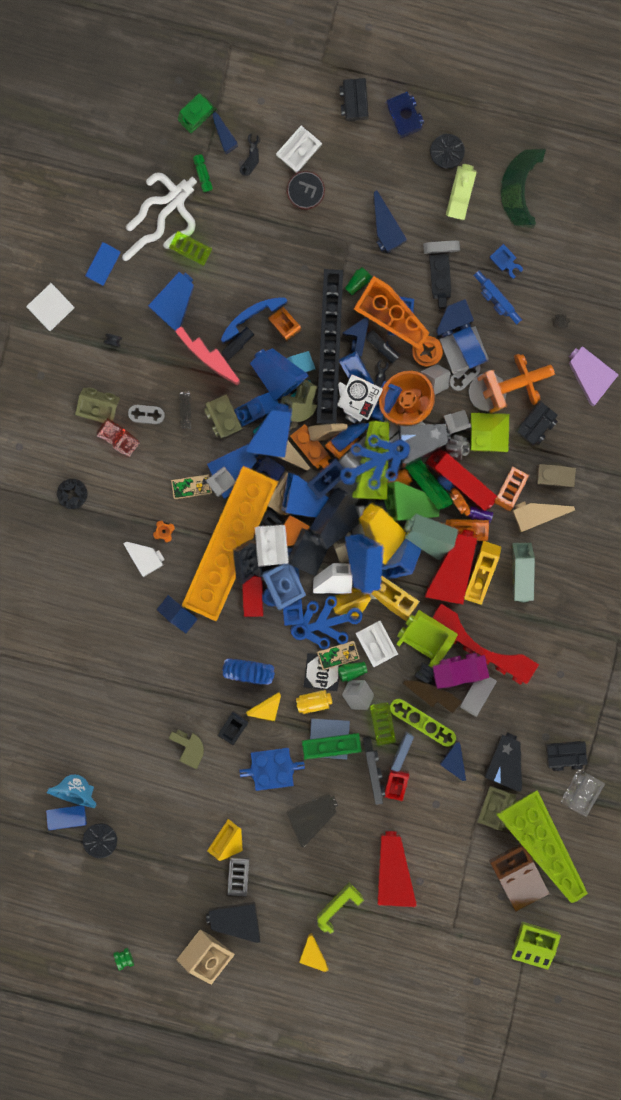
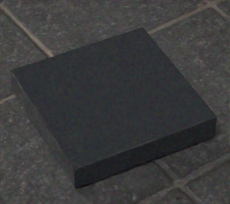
[287,528,329,576]

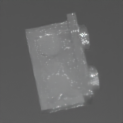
[561,769,605,817]

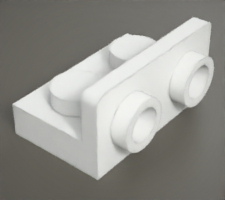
[255,525,288,566]

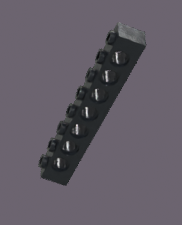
[317,269,343,425]

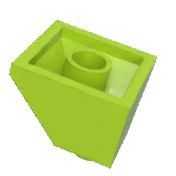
[470,413,509,452]

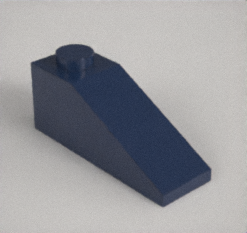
[373,190,407,253]

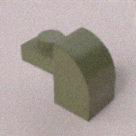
[281,380,318,422]
[169,729,204,769]

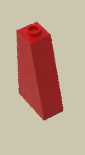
[425,450,497,511]
[425,529,477,605]
[377,831,416,907]

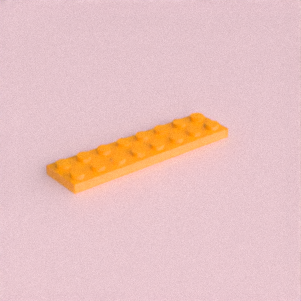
[182,466,279,621]

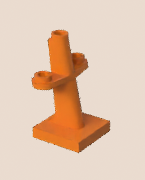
[477,354,555,413]

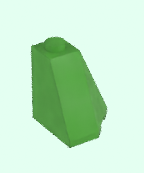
[384,482,440,521]

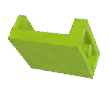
[396,610,458,668]
[317,883,364,933]

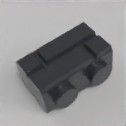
[339,78,369,121]
[515,401,558,446]
[545,741,587,771]

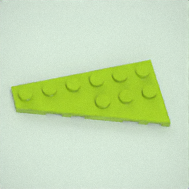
[496,790,588,903]

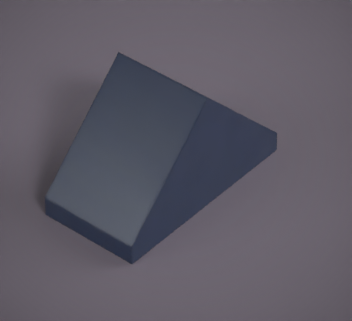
[307,459,349,499]
[156,595,198,634]
[439,741,466,781]

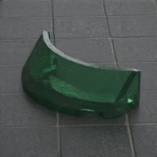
[500,149,546,228]

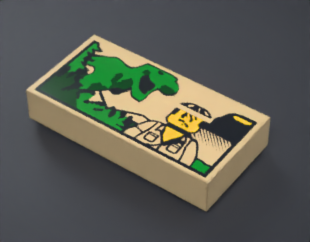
[171,474,212,499]
[317,641,359,670]

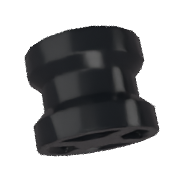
[414,662,435,685]

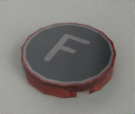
[287,171,325,210]

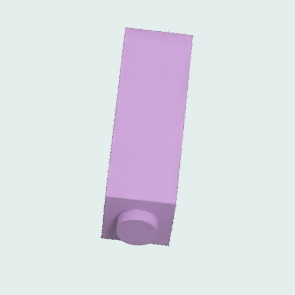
[569,346,618,406]

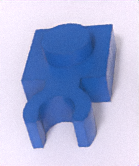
[489,244,523,279]

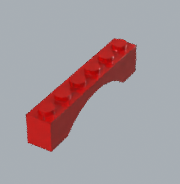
[431,603,539,685]

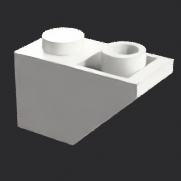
[313,563,352,594]

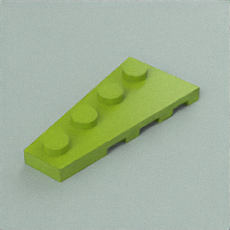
[352,421,390,499]

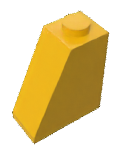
[359,503,406,565]

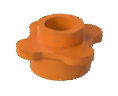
[153,521,175,542]

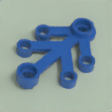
[340,435,410,490]
[291,596,363,649]

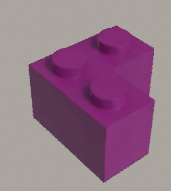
[433,653,489,689]

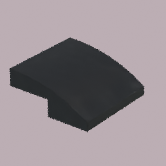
[233,538,272,584]

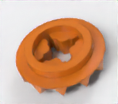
[412,336,443,367]
[450,488,470,516]

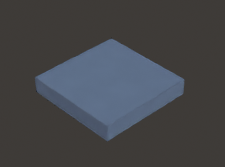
[310,718,350,759]
[391,732,414,772]

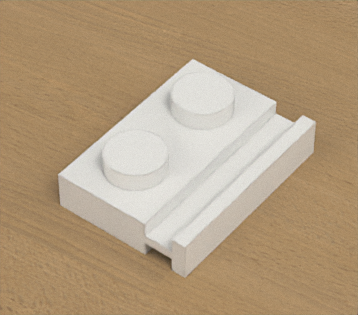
[276,125,322,173]
[356,621,398,667]

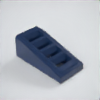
[212,112,238,154]

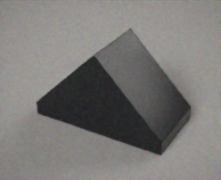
[217,710,249,746]

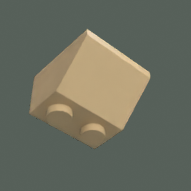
[177,930,235,985]

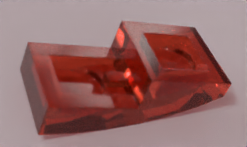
[96,418,140,457]

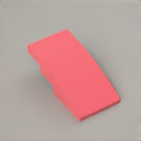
[175,327,240,385]

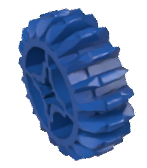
[222,659,275,684]

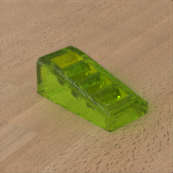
[169,230,212,266]
[369,702,396,746]

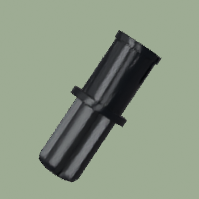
[221,326,255,360]
[366,330,400,364]

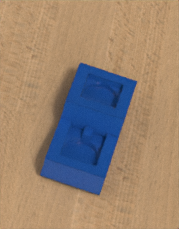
[453,327,487,369]

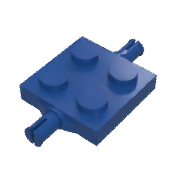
[473,270,523,325]
[240,748,305,791]

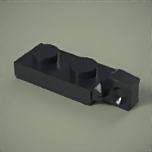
[430,254,451,308]

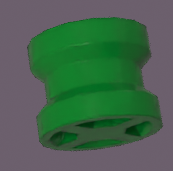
[113,948,134,971]

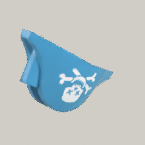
[47,775,96,808]

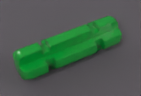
[193,154,213,192]

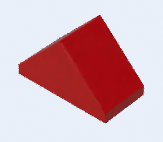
[384,768,409,801]

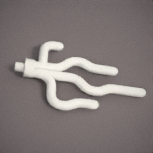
[122,173,197,261]

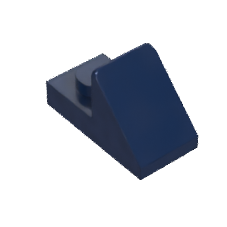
[342,318,369,358]

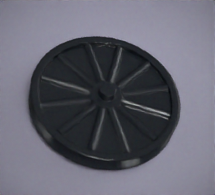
[430,134,465,169]
[83,823,117,858]

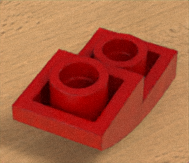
[243,575,264,617]

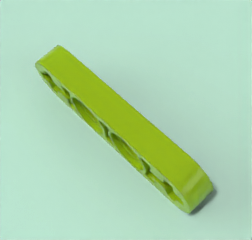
[390,699,456,747]

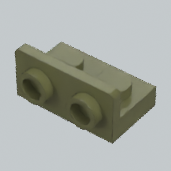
[75,388,120,425]
[204,394,243,439]
[477,786,517,831]

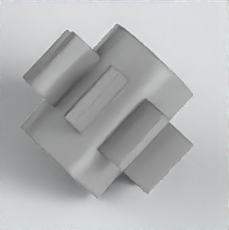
[446,435,470,460]

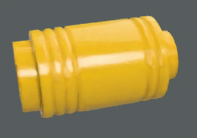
[296,690,333,714]

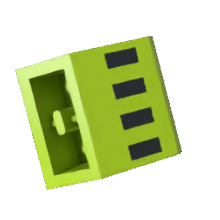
[511,922,561,970]

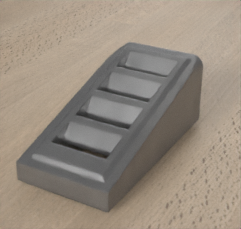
[228,856,249,896]

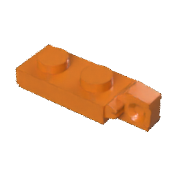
[290,424,331,469]
[442,519,489,541]

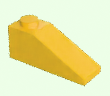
[464,541,501,605]
[371,576,420,622]

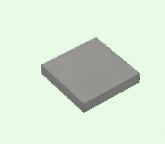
[440,326,489,374]

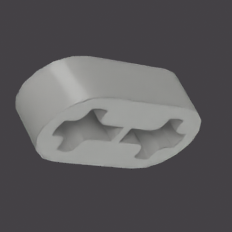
[423,241,460,254]
[449,365,481,391]
[128,405,165,424]

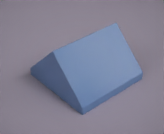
[263,563,306,610]

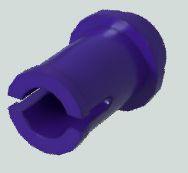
[468,505,493,524]

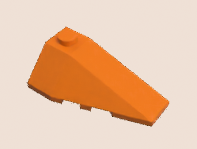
[354,276,429,349]

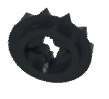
[57,478,88,509]

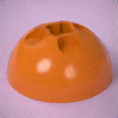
[379,371,435,426]

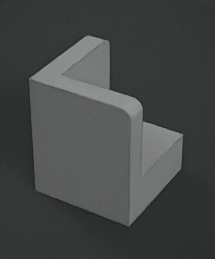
[421,364,450,395]
[443,410,472,435]
[206,467,236,497]
[342,680,374,710]

